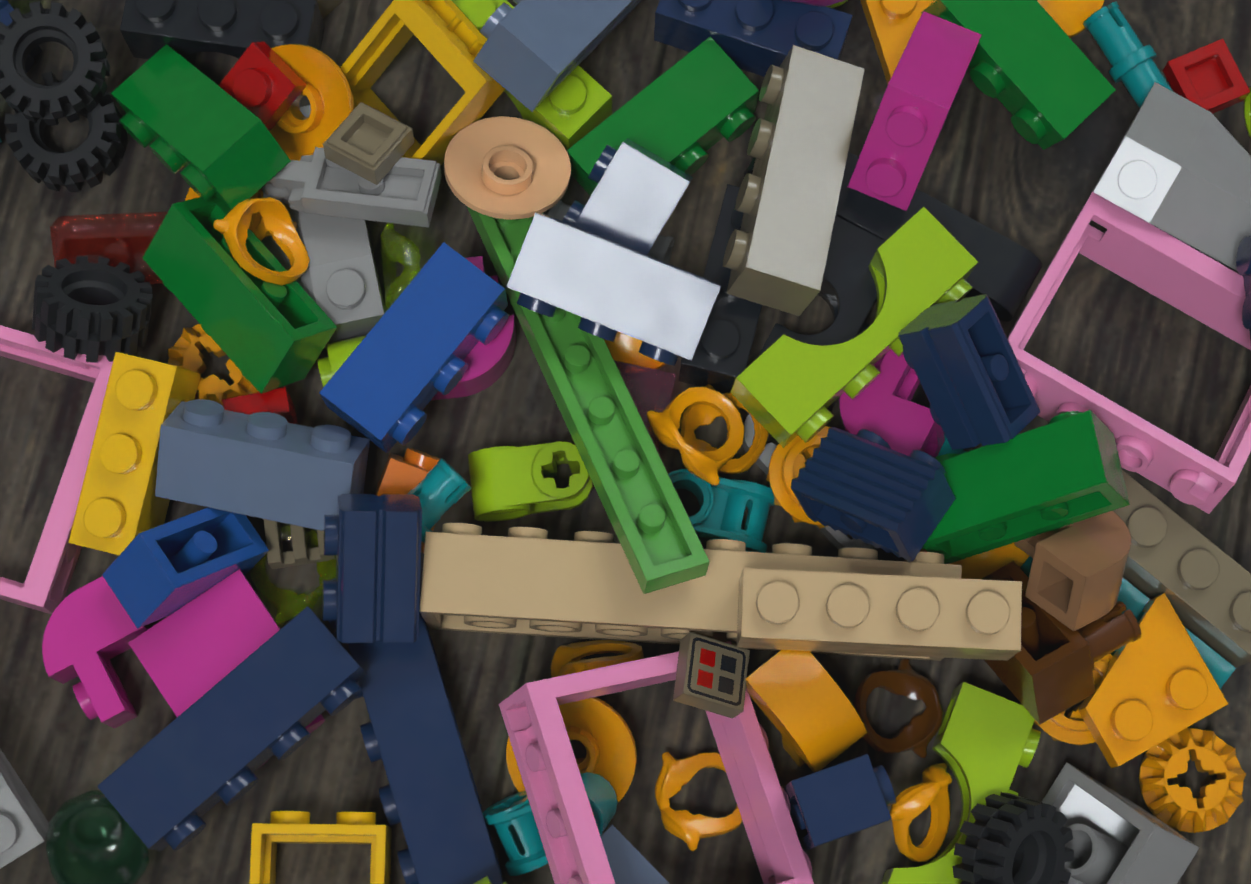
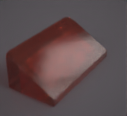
[50,212,168,284]

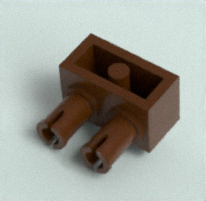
[982,561,1142,725]

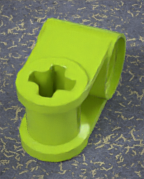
[468,441,593,522]

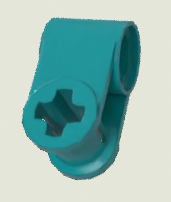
[668,469,774,553]
[483,772,618,876]

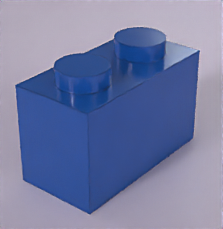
[102,507,269,629]

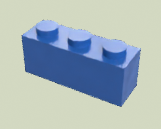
[319,242,509,453]

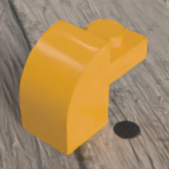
[745,650,867,773]

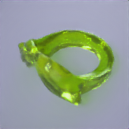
[380,223,421,311]
[251,526,336,624]

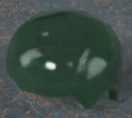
[46,790,149,884]

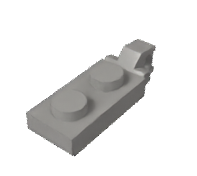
[262,147,442,228]

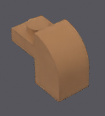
[1014,511,1131,631]

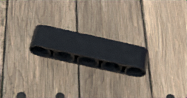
[744,151,1042,322]

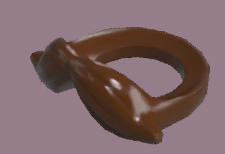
[853,658,943,758]

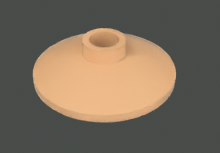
[444,116,571,220]

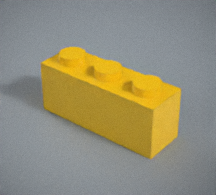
[68,352,201,555]

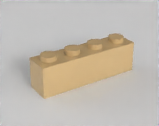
[736,568,1022,661]

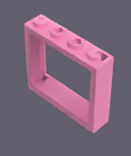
[1007,192,1251,514]
[0,325,113,614]
[499,641,814,884]

